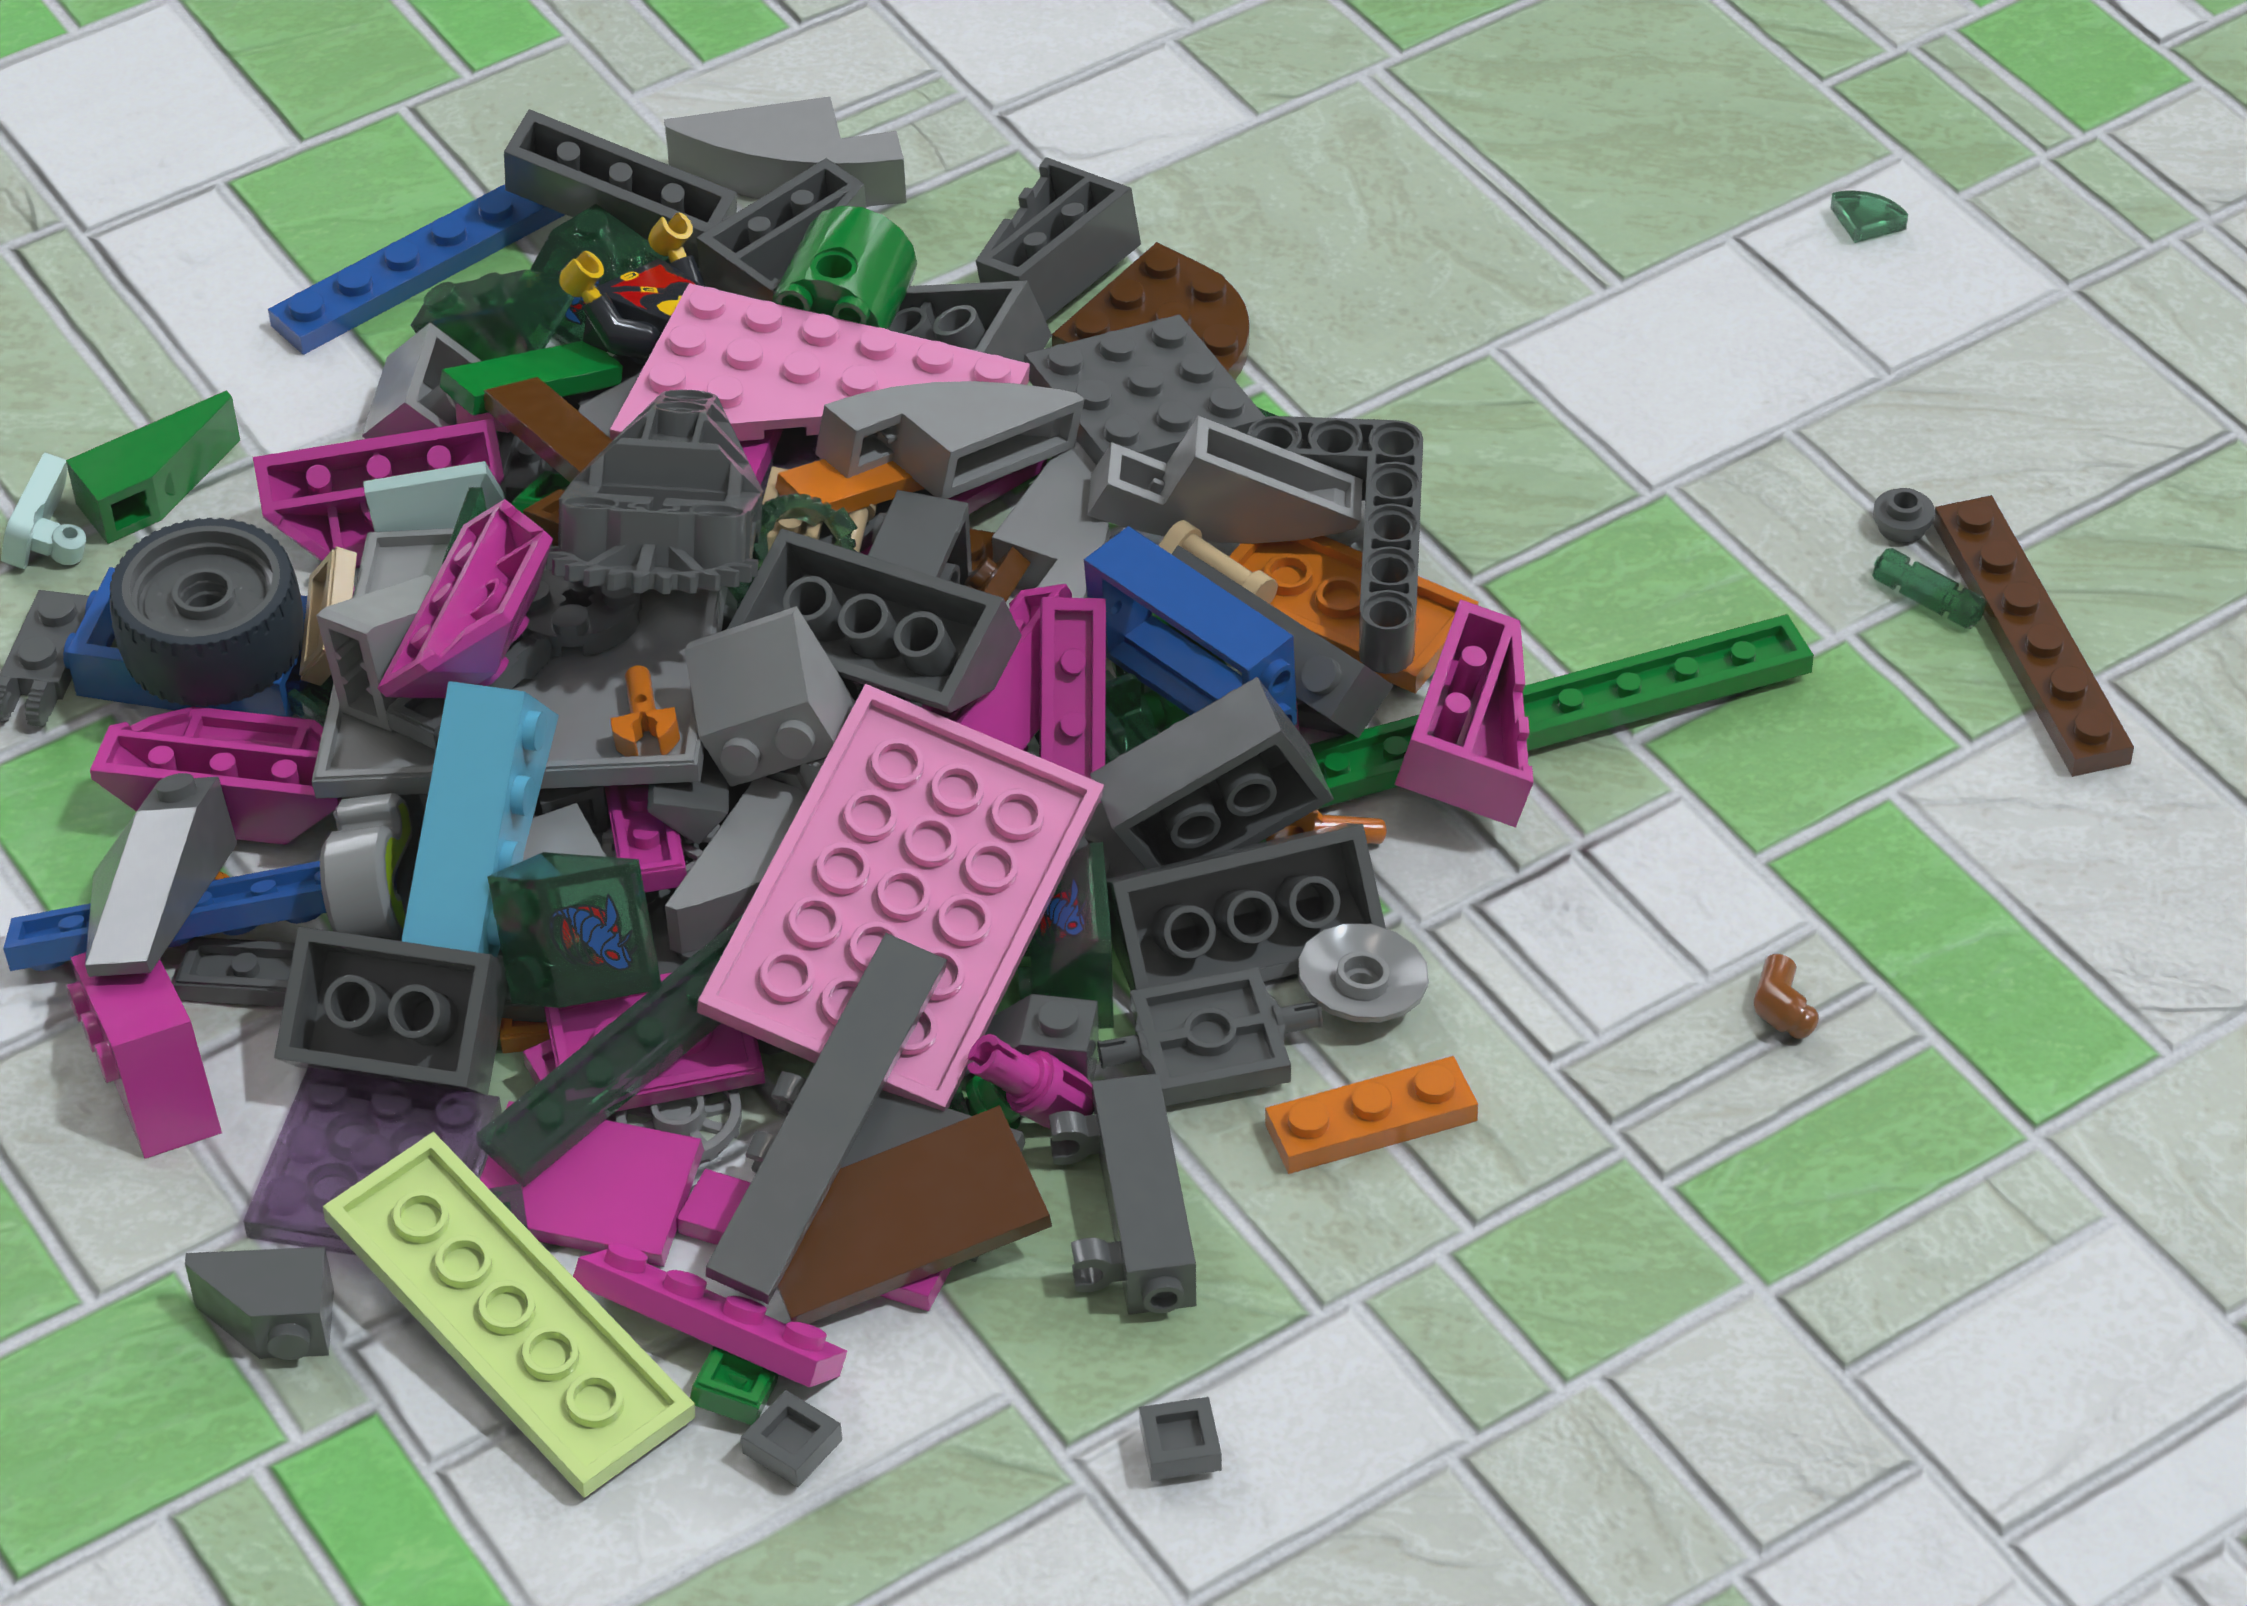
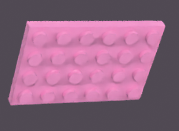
[697,684,1104,1111]

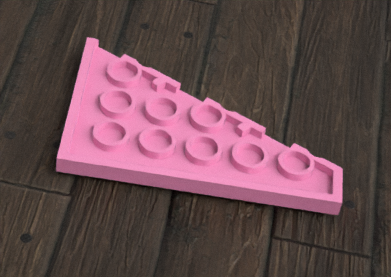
[610,283,1030,441]

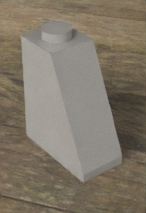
[316,575,435,732]

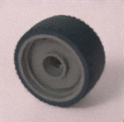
[110,518,303,707]

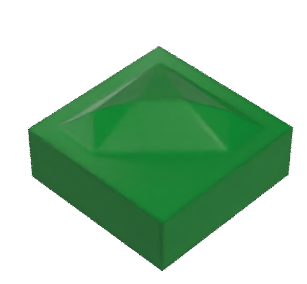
[690,1346,779,1425]

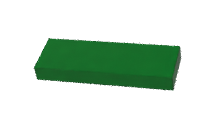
[440,341,623,416]

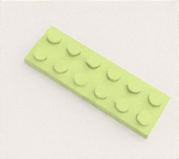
[323,1131,695,1498]

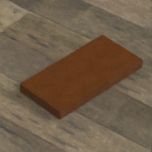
[777,1106,1052,1324]

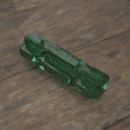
[1872,548,1986,629]

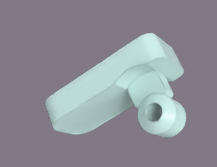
[1,452,86,569]

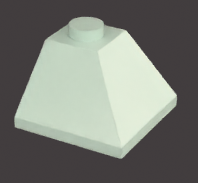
[363,461,505,532]

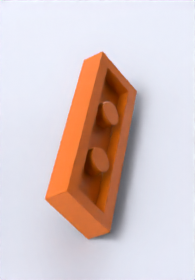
[1265,1056,1478,1174]

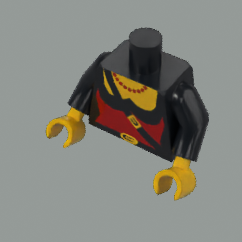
[559,213,706,366]

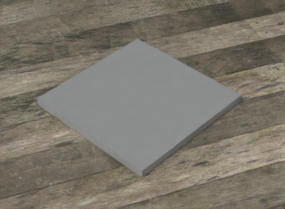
[312,528,728,799]

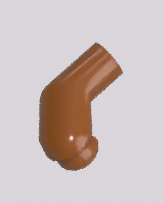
[1754,954,1819,1039]

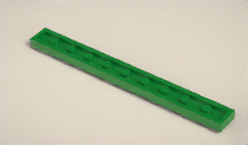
[1309,614,1814,809]

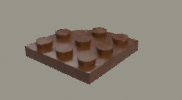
[1052,242,1250,380]

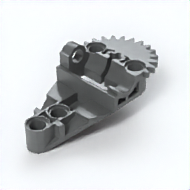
[546,390,763,594]

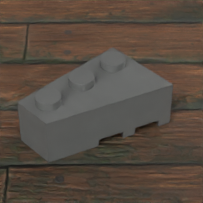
[976,157,1141,321]
[696,158,866,302]

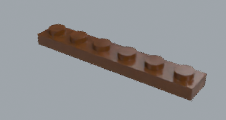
[1933,495,2134,777]

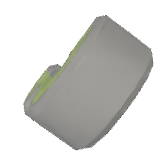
[320,793,412,941]

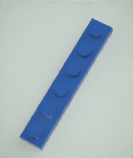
[268,184,565,355]
[3,861,399,971]

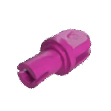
[967,1034,1093,1129]

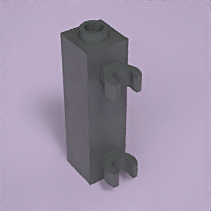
[1049,1073,1197,1315]

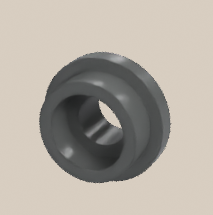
[1873,488,1935,543]

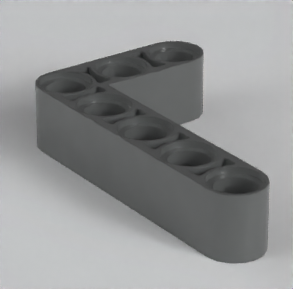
[1247,416,1423,674]

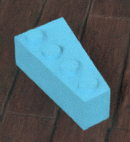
[402,681,559,958]

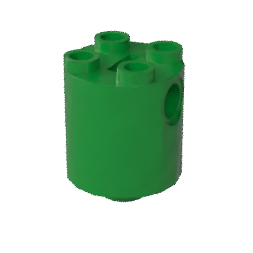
[772,206,917,330]

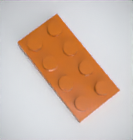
[1229,536,1479,694]

